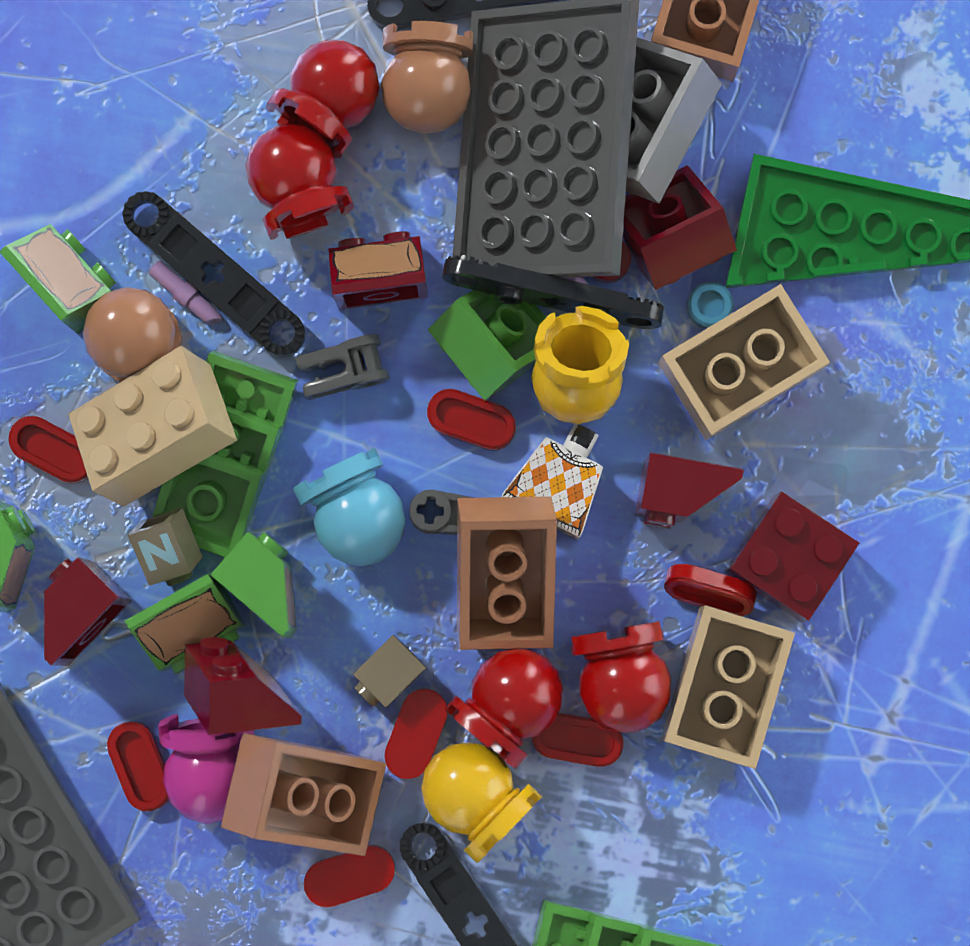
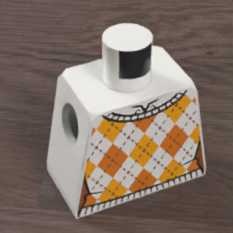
[501,423,603,540]

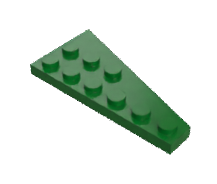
[725,154,970,288]

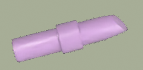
[148,260,224,324]

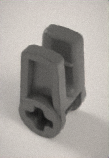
[295,334,390,400]
[409,489,475,535]

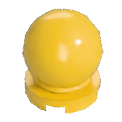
[531,306,629,424]
[421,742,542,863]

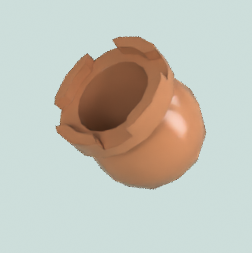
[381,21,473,134]
[83,287,183,382]

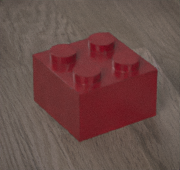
[725,491,860,622]

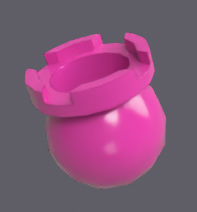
[158,714,254,825]

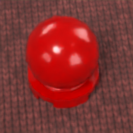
[266,39,380,158]
[245,124,354,240]
[571,621,672,733]
[444,649,563,769]

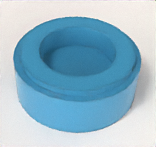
[687,282,733,329]

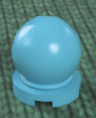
[293,448,405,566]

